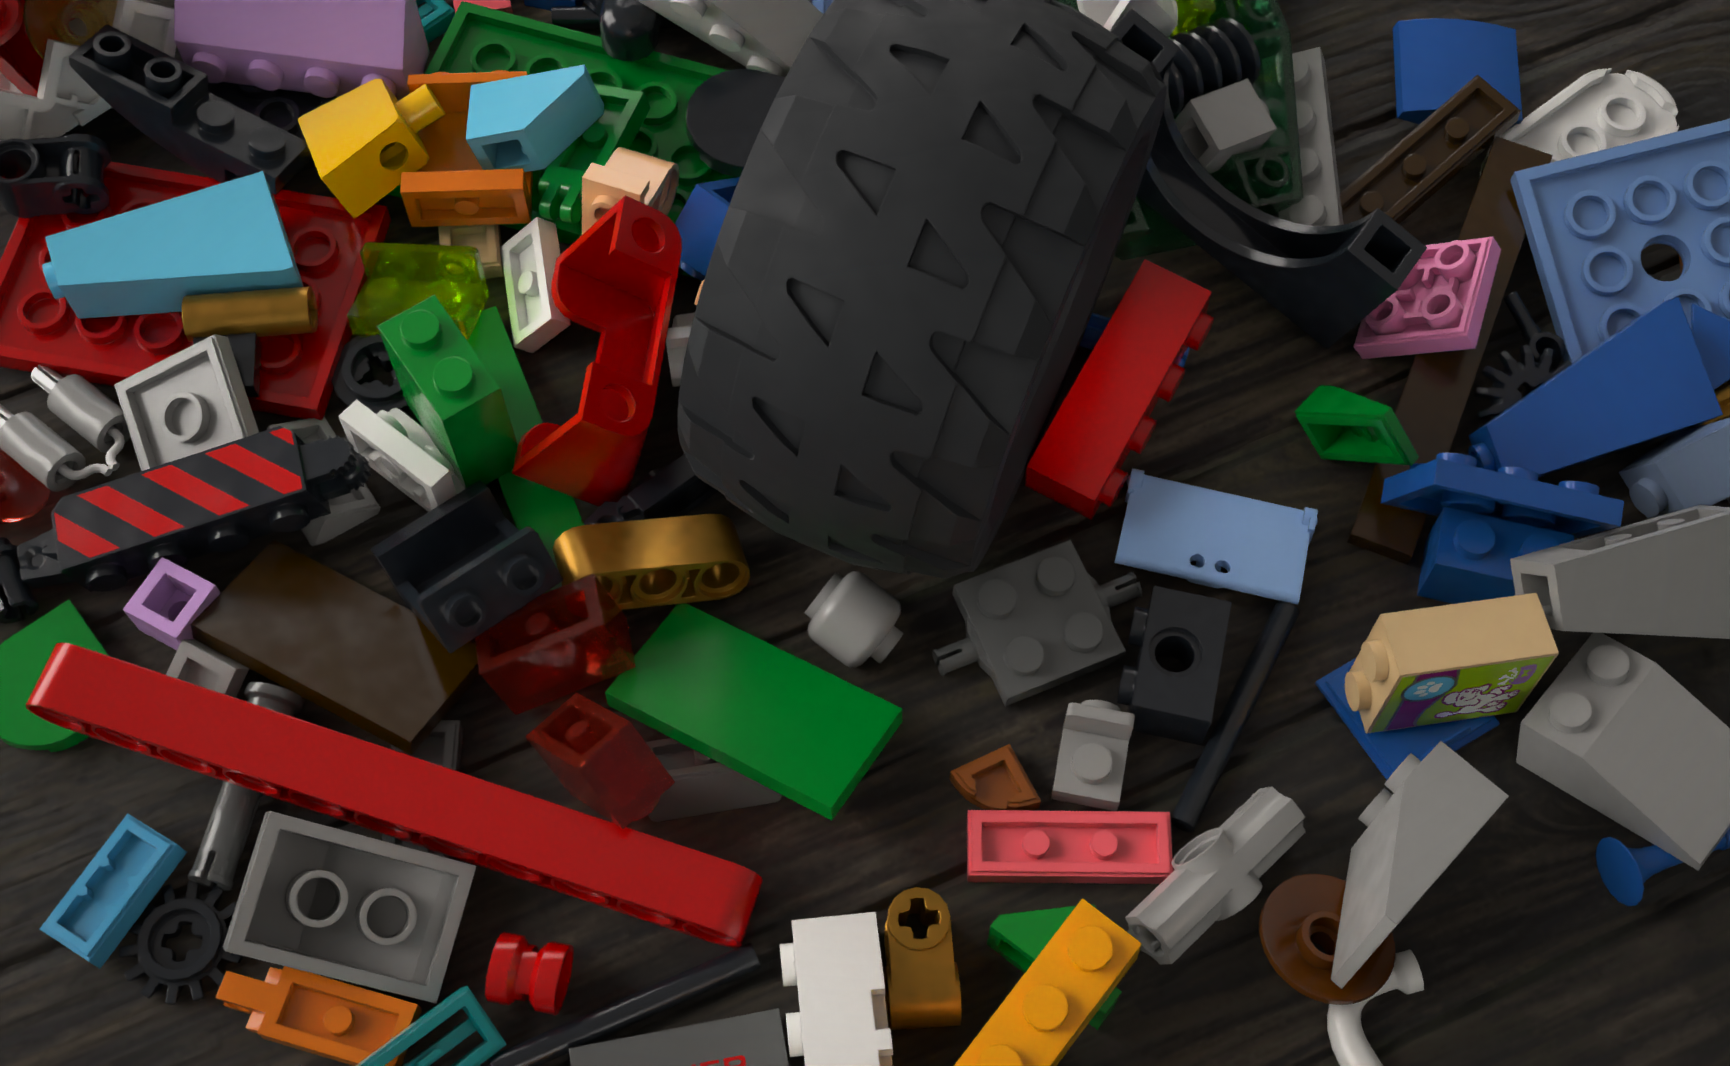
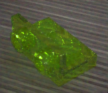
[347,242,490,340]

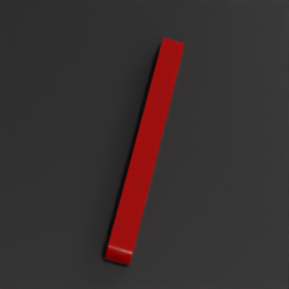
[25,642,763,947]

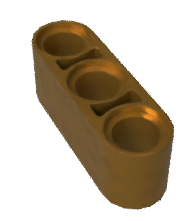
[553,514,750,613]

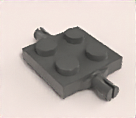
[932,539,1142,707]

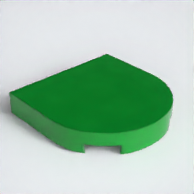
[0,600,109,752]

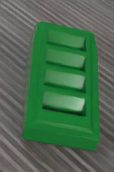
[1294,385,1419,466]

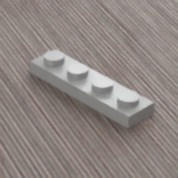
[1264,47,1344,226]

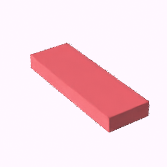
[967,810,1173,884]

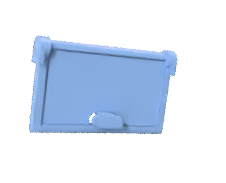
[1114,468,1318,605]

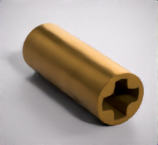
[182,286,318,342]

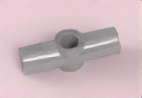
[1125,786,1306,964]

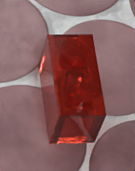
[475,574,636,715]
[525,692,675,829]

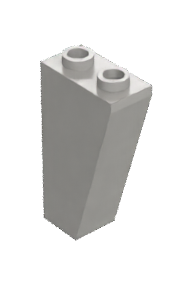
[1510,505,1730,639]

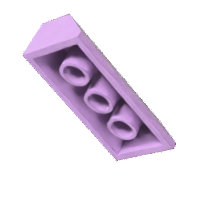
[174,0,430,101]

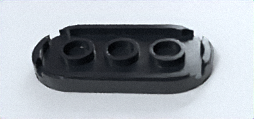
[686,69,785,178]

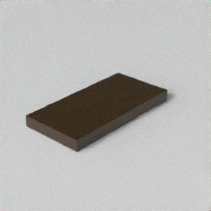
[190,540,488,755]

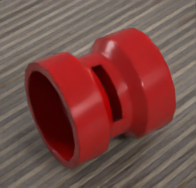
[485,931,574,1015]

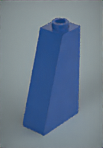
[1468,297,1723,478]

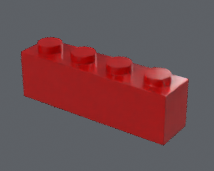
[1026,259,1214,520]

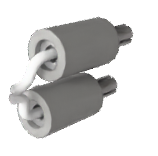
[0,365,130,492]

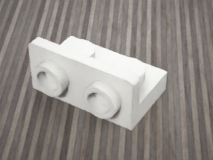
[338,399,465,512]

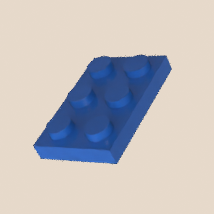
[1381,453,1624,539]

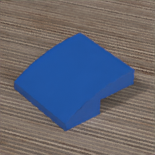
[1393,18,1523,130]

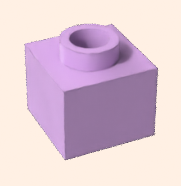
[123,557,221,650]

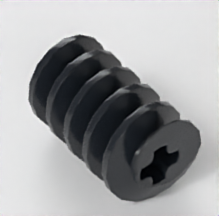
[1168,18,1261,116]

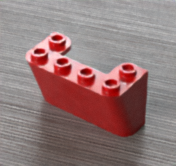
[512,195,682,506]

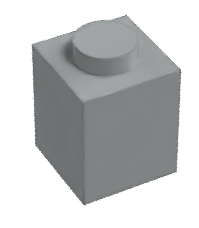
[1175,79,1277,174]

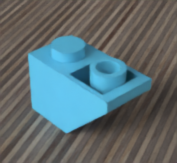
[466,64,604,172]

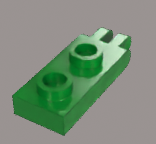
[539,84,650,224]

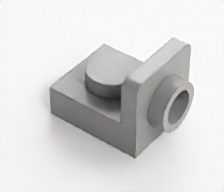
[1051,700,1135,811]

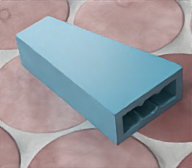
[42,171,304,319]

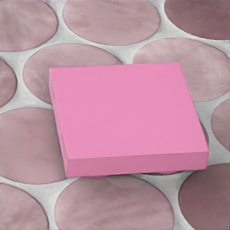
[1354,236,1501,359]

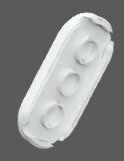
[1480,68,1679,176]

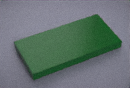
[605,603,903,821]

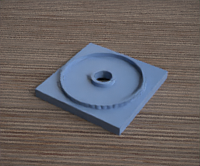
[1510,119,1730,363]

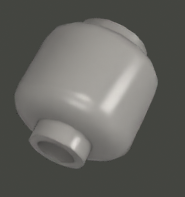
[804,571,903,668]

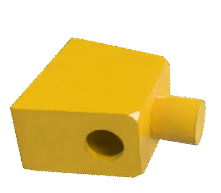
[297,79,446,219]

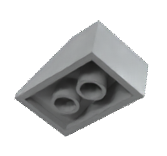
[1516,633,1730,871]
[1331,741,1509,989]
[223,811,476,1003]

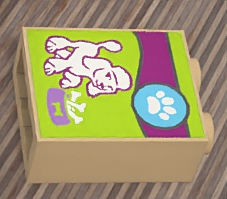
[1345,593,1559,734]

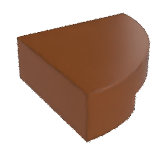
[950,744,1041,811]

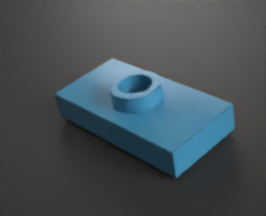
[40,813,187,969]

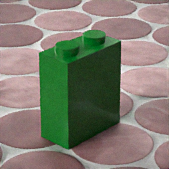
[377,294,518,489]

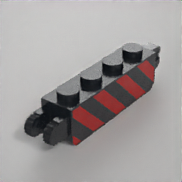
[17,426,372,592]

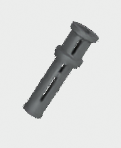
[188,682,305,891]

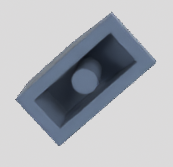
[1619,418,1730,519]

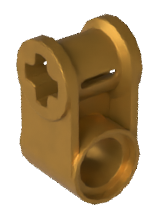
[884,887,961,1030]

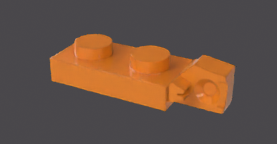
[215,966,422,1066]

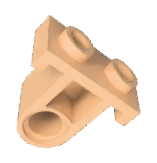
[582,147,679,235]

